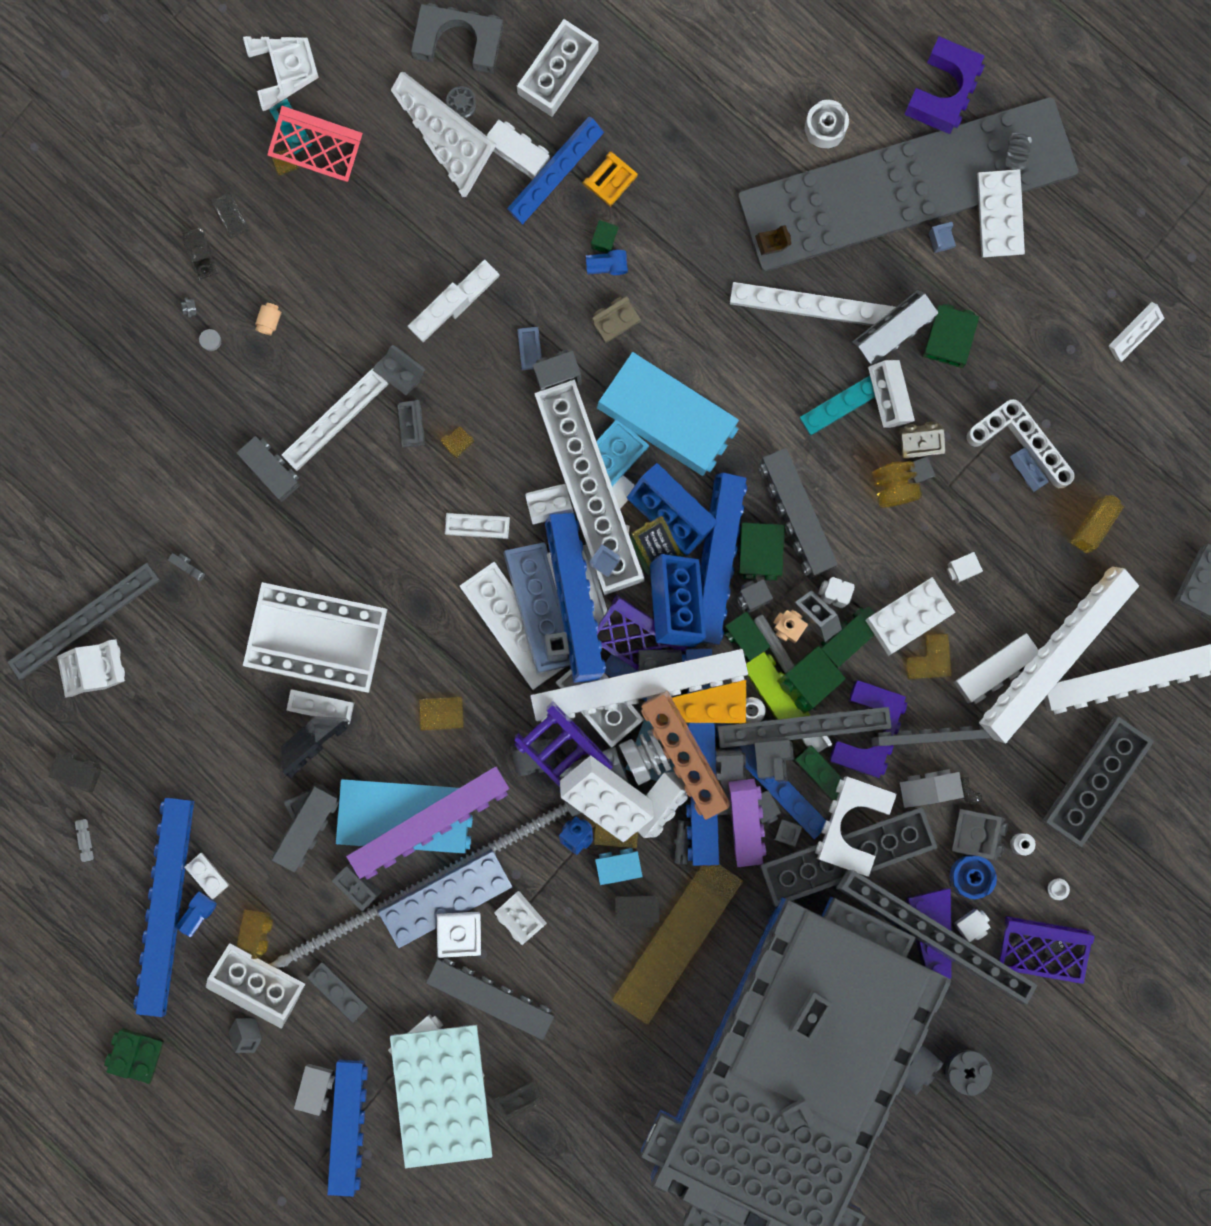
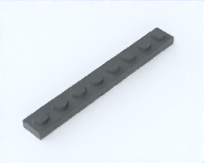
[7,563,161,680]
[717,707,891,748]

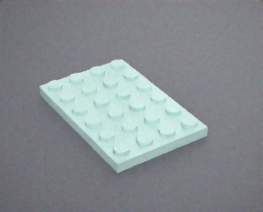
[390,1025,493,1168]

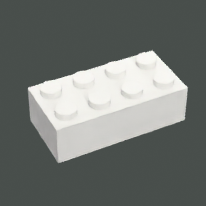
[517,19,598,117]
[556,670,644,748]
[560,755,654,842]

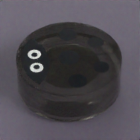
[1043,939,1066,957]

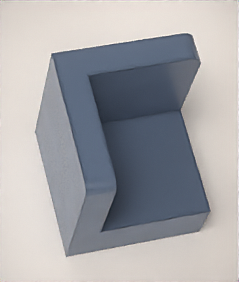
[929,222,956,253]
[590,544,620,578]

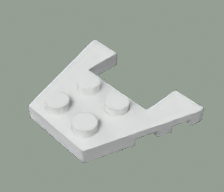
[243,37,319,111]

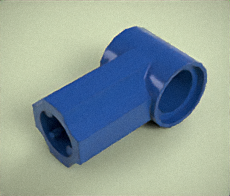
[586,250,628,275]
[176,891,217,937]

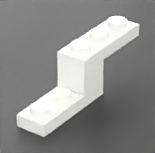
[408,260,500,342]

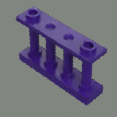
[515,701,613,793]

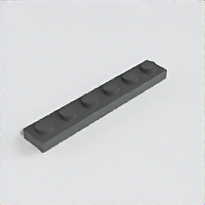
[871,726,992,747]

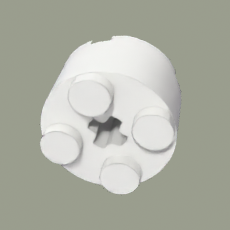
[805,100,849,148]

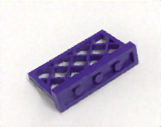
[596,595,687,670]
[999,916,1095,984]

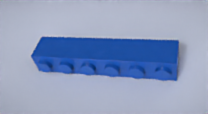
[327,1060,368,1197]

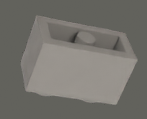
[294,1064,335,1116]

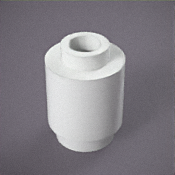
[1010,833,1035,855]

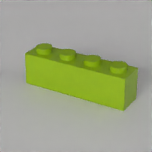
[746,652,811,720]

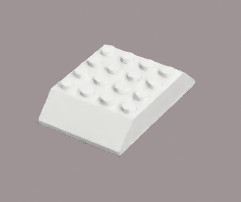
[243,582,388,693]

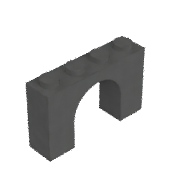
[411,3,503,74]

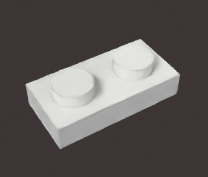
[185,853,229,900]

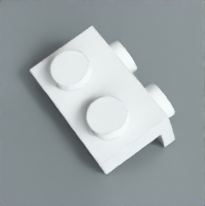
[494,891,547,945]

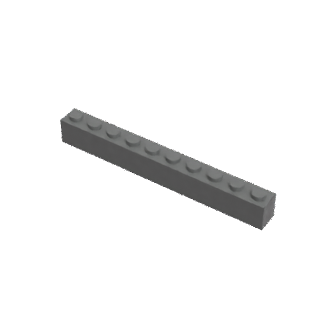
[836,870,1038,1004]

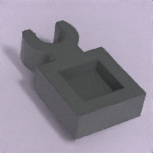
[168,553,205,581]

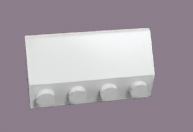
[206,943,305,1029]

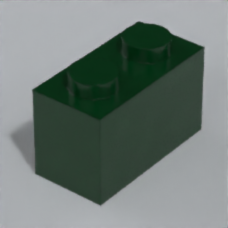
[724,612,771,662]

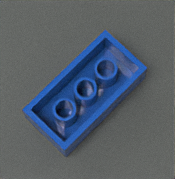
[626,463,718,556]
[650,554,706,647]

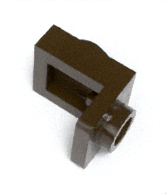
[755,225,792,256]

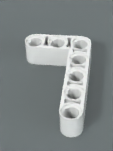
[967,400,1074,488]

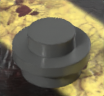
[181,297,196,318]

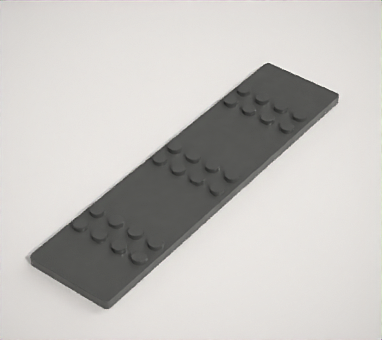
[738,97,1078,272]

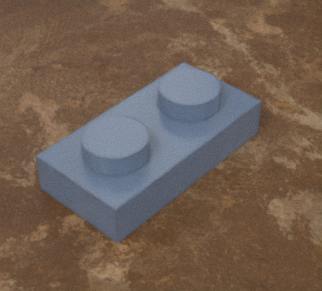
[1010,447,1049,492]

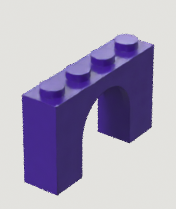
[904,36,985,134]
[828,680,907,778]

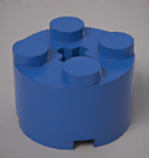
[949,855,997,899]

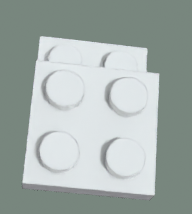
[57,639,125,697]

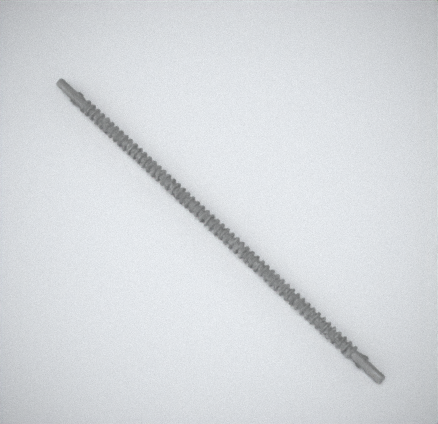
[261,801,570,974]

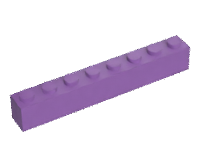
[346,767,510,880]

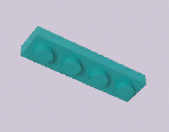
[799,376,876,436]

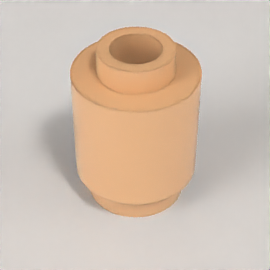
[255,303,282,335]

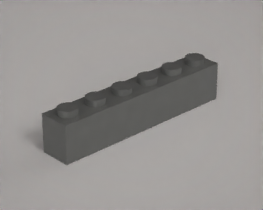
[426,957,555,1040]

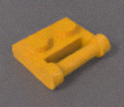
[582,152,638,207]

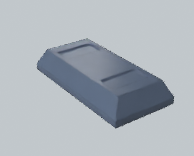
[517,327,542,370]

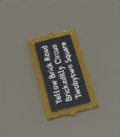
[632,516,683,569]

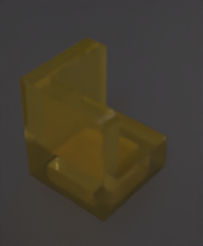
[440,427,474,458]

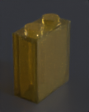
[1070,495,1125,554]

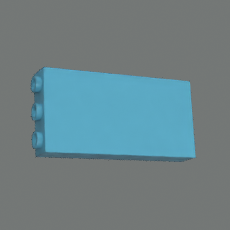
[597,352,739,476]
[336,780,473,853]

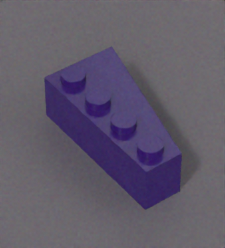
[905,888,951,979]

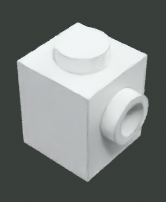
[953,909,990,943]

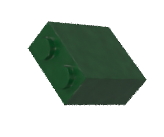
[922,304,980,369]
[738,523,784,581]
[777,646,846,714]

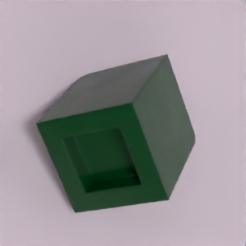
[591,220,618,254]

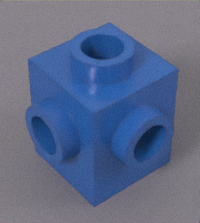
[559,817,593,855]

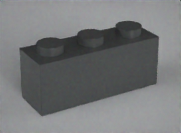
[237,436,300,502]

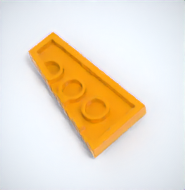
[659,680,746,723]

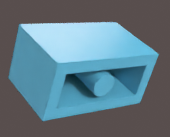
[595,848,642,885]

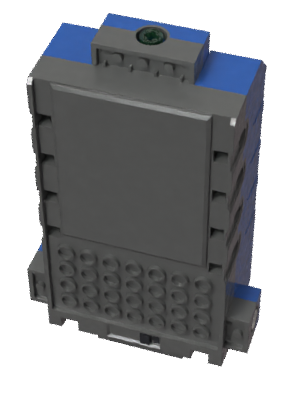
[641,897,951,1226]

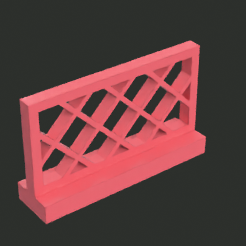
[267,106,363,182]

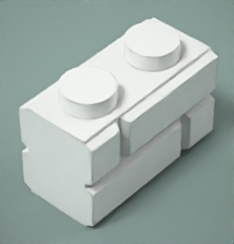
[818,577,855,608]

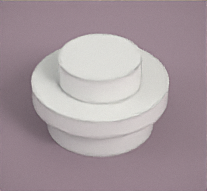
[1048,879,1070,900]

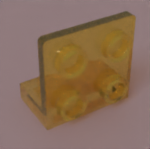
[237,909,273,959]

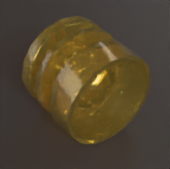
[871,462,923,508]

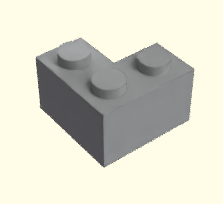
[900,769,964,808]

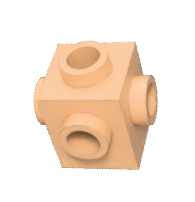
[773,610,808,644]

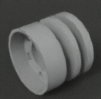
[619,729,671,785]

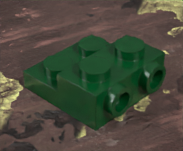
[104,1028,164,1084]

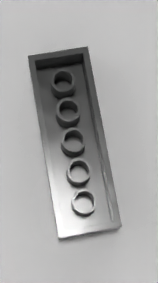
[758,448,838,579]
[1041,717,1154,847]

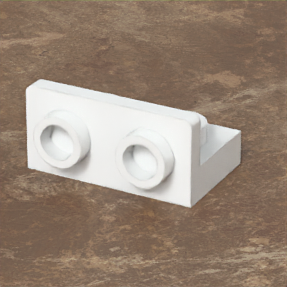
[525,484,573,524]

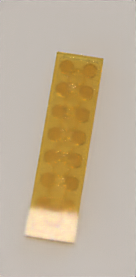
[612,865,743,1025]

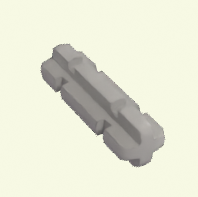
[75,819,94,862]

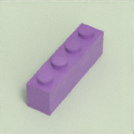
[728,779,766,867]

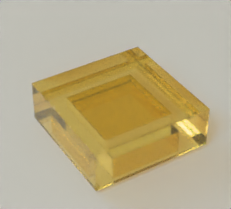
[272,148,298,175]

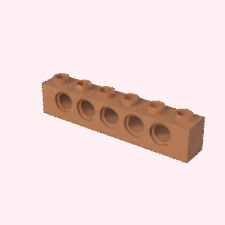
[641,690,731,820]

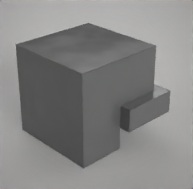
[755,740,794,783]

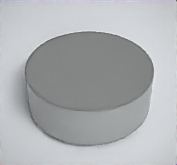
[199,329,221,351]

